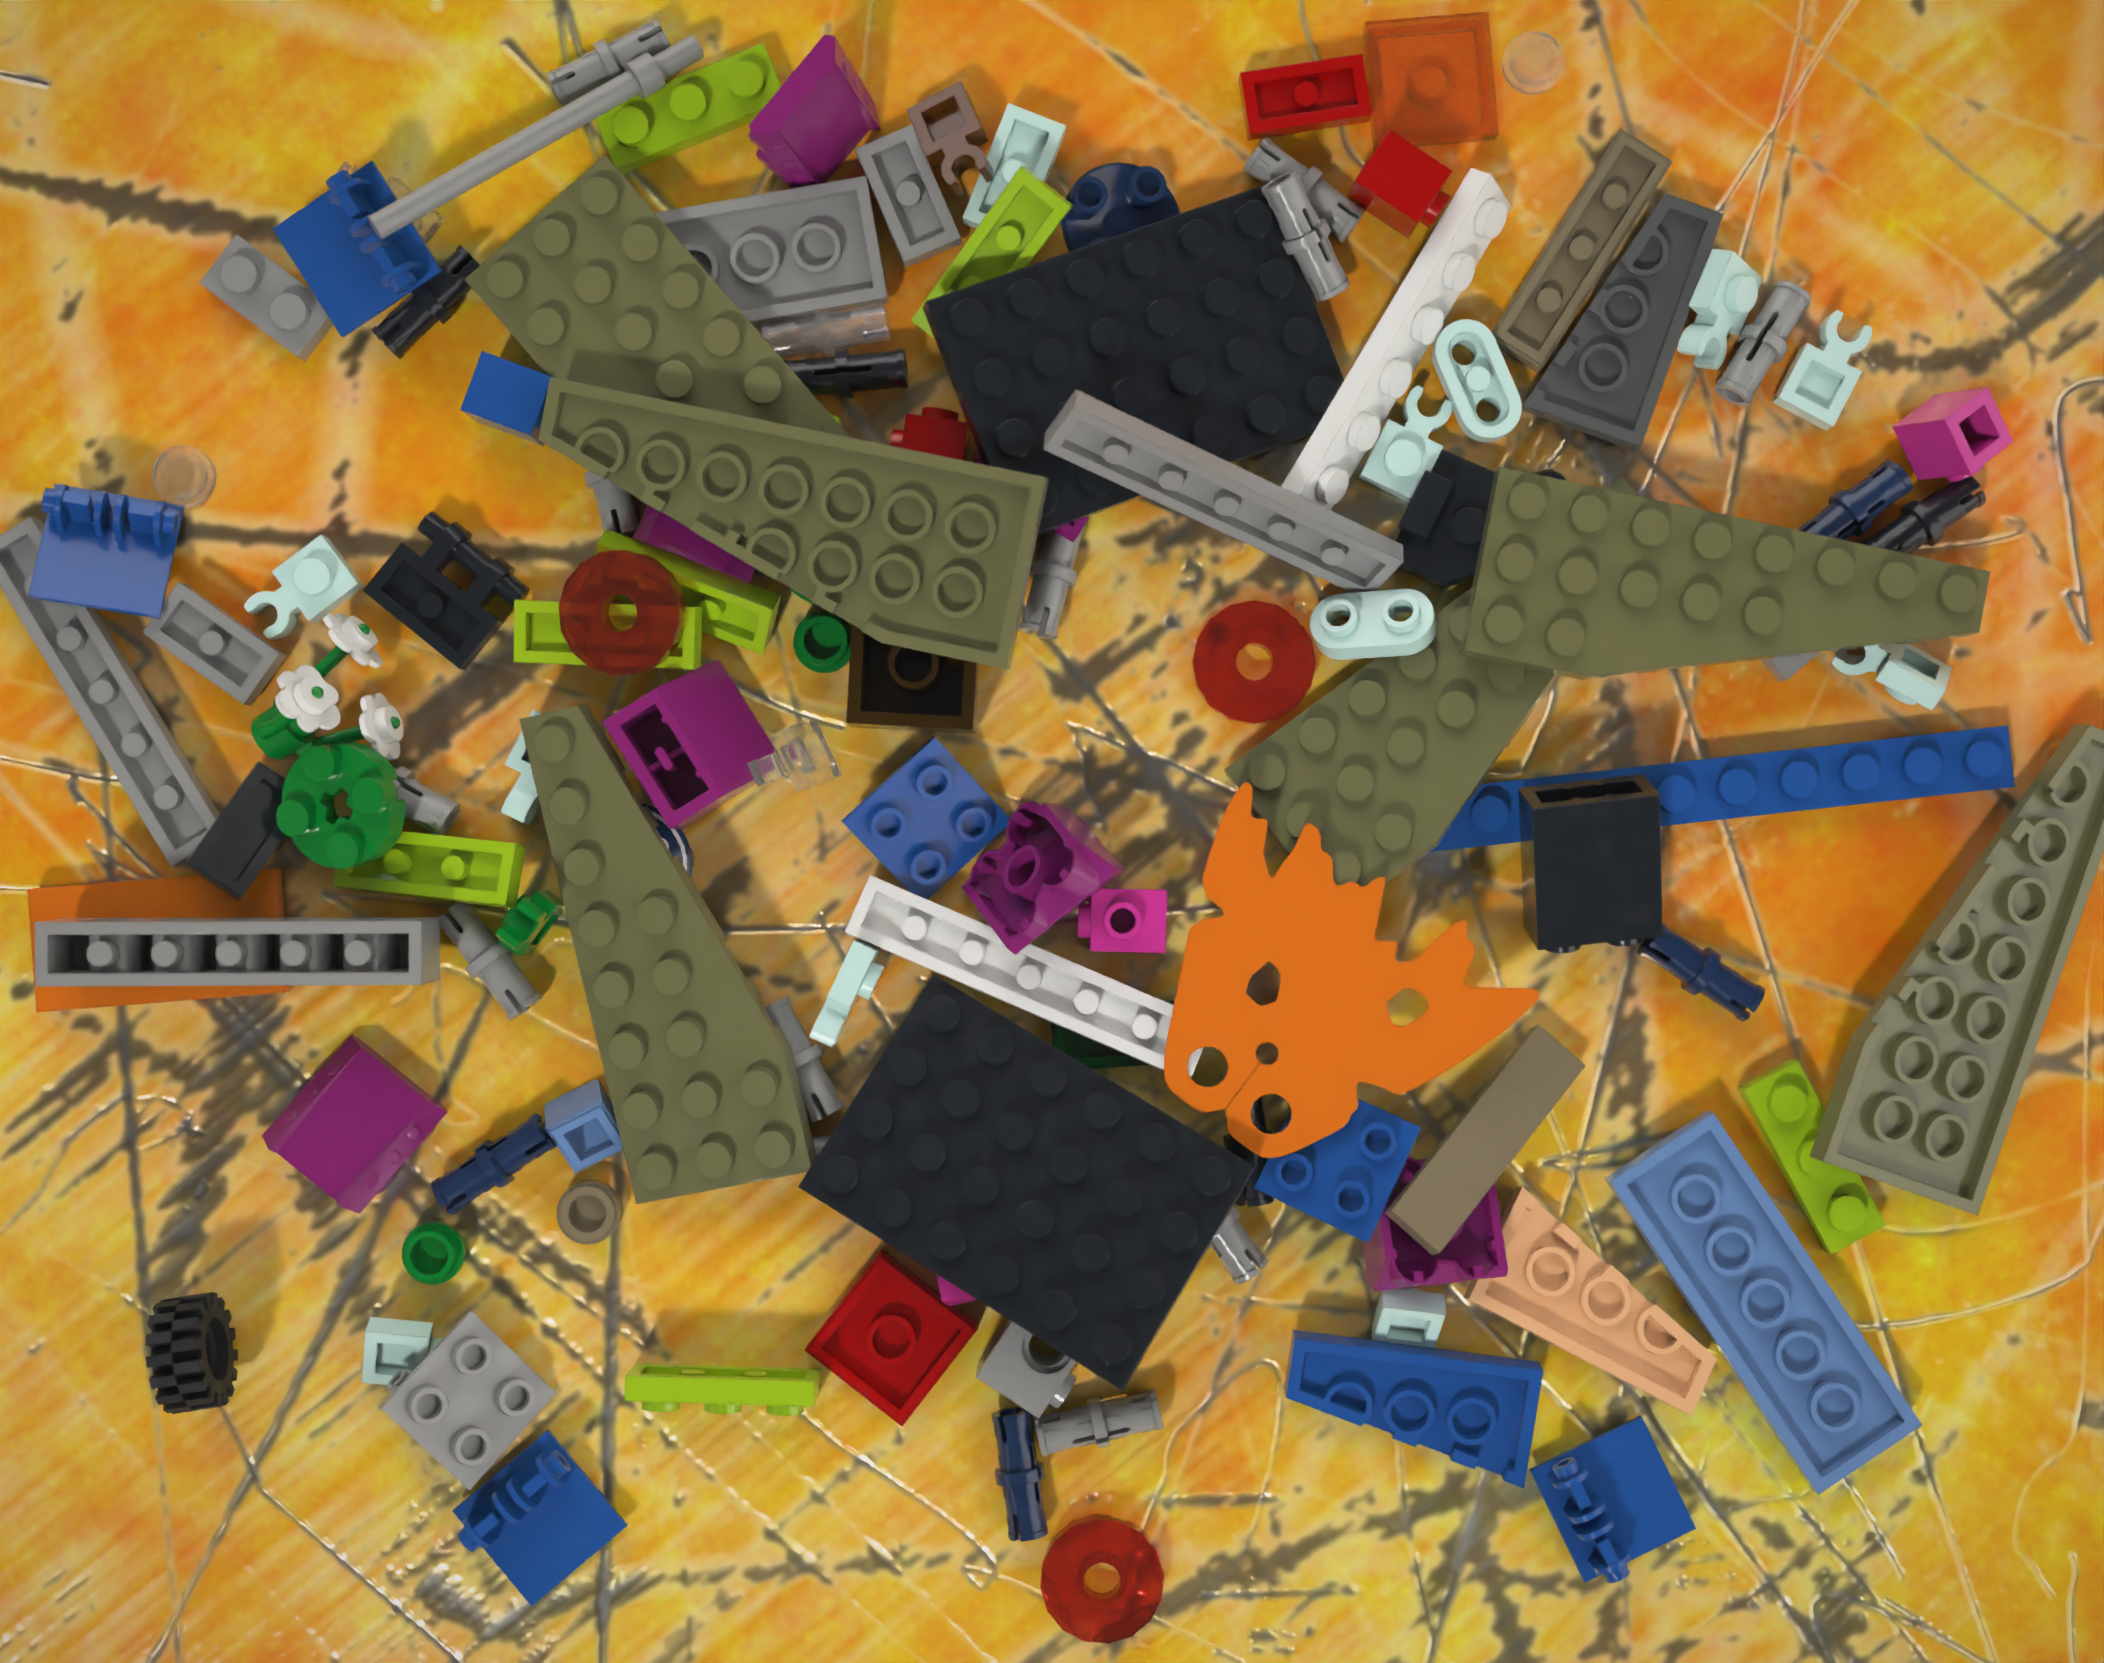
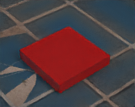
[804,1249,979,1426]

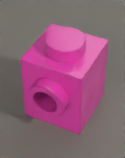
[1893,387,2013,482]
[1077,888,1167,953]

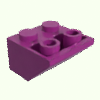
[603,659,786,830]

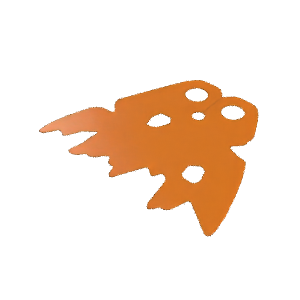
[1164,782,1539,1158]

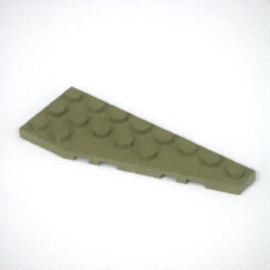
[465,155,850,438]
[538,377,1049,669]
[1459,467,1990,680]
[1224,477,1639,887]
[519,704,817,1204]
[1810,724,2104,1215]

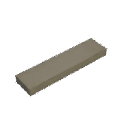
[1492,129,1673,373]
[1385,1024,1586,1255]

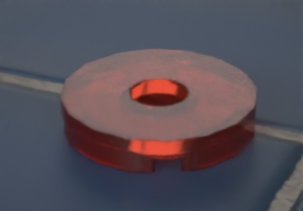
[558,550,686,676]
[1191,600,1316,725]
[1040,1514,1164,1644]

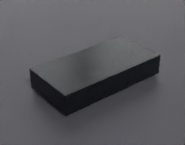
[183,761,285,900]

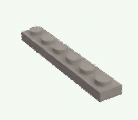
[1043,390,1404,593]
[0,517,220,867]

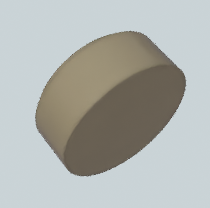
[557,1180,622,1244]

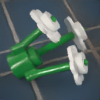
[251,613,404,760]

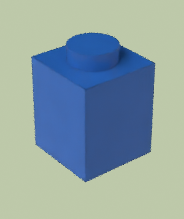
[460,351,551,446]

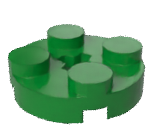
[276,742,406,869]

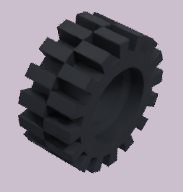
[145,1292,238,1414]

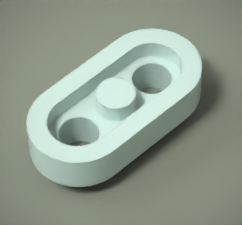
[1431,319,1522,442]
[1310,589,1437,660]

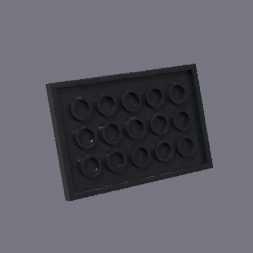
[923,184,1344,536]
[798,974,1255,1391]

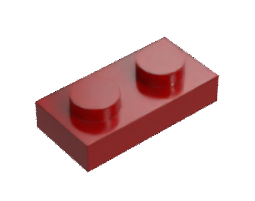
[1238,54,1372,141]

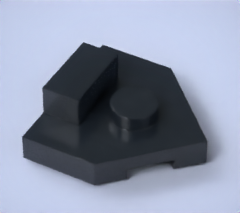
[1395,449,1495,589]

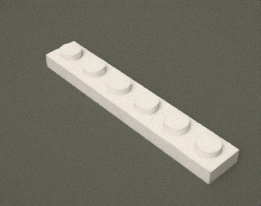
[1281,168,1512,510]
[845,875,1204,1078]

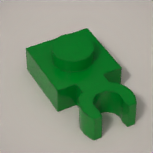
[495,890,565,956]

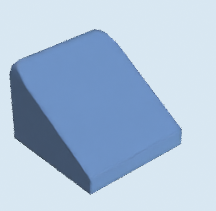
[544,1079,623,1173]

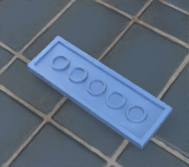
[1604,1110,1922,1495]

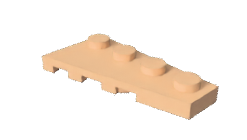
[1463,1187,1717,1415]

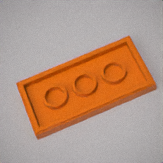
[27,869,291,1013]

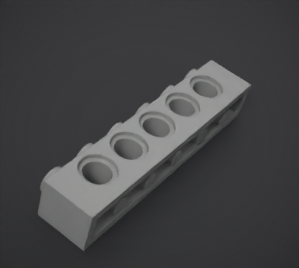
[34,917,440,986]

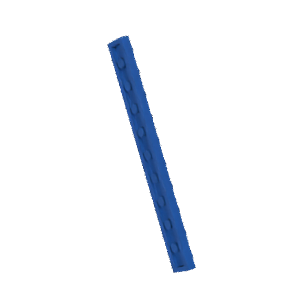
[1430,725,2015,852]

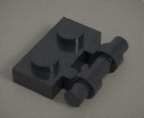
[362,511,530,670]

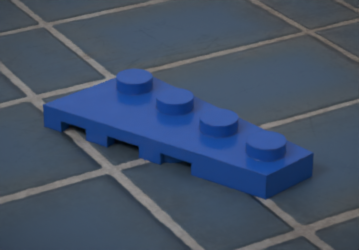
[1284,1330,1543,1488]

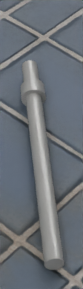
[368,35,704,240]

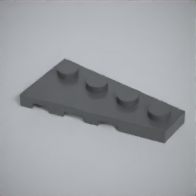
[1522,193,1724,451]

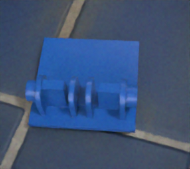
[273,161,442,337]
[28,483,184,619]
[841,735,1010,900]
[1254,1098,1421,1243]
[1529,1415,1696,1583]
[453,1429,628,1606]

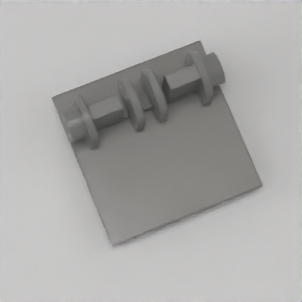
[380,1310,556,1491]

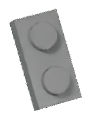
[855,125,962,268]
[199,234,334,362]
[142,582,287,706]

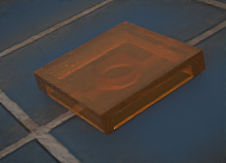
[1363,12,1499,150]

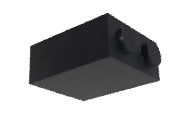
[1518,774,1663,954]

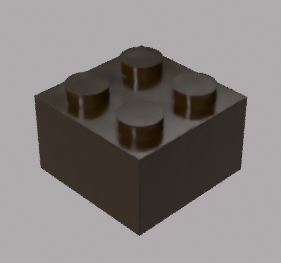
[846,625,979,734]

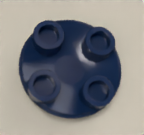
[1061,163,1180,252]

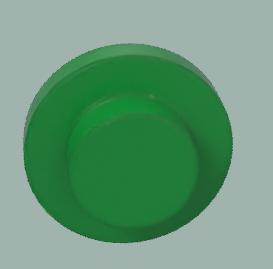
[793,611,851,674]
[402,1221,466,1285]

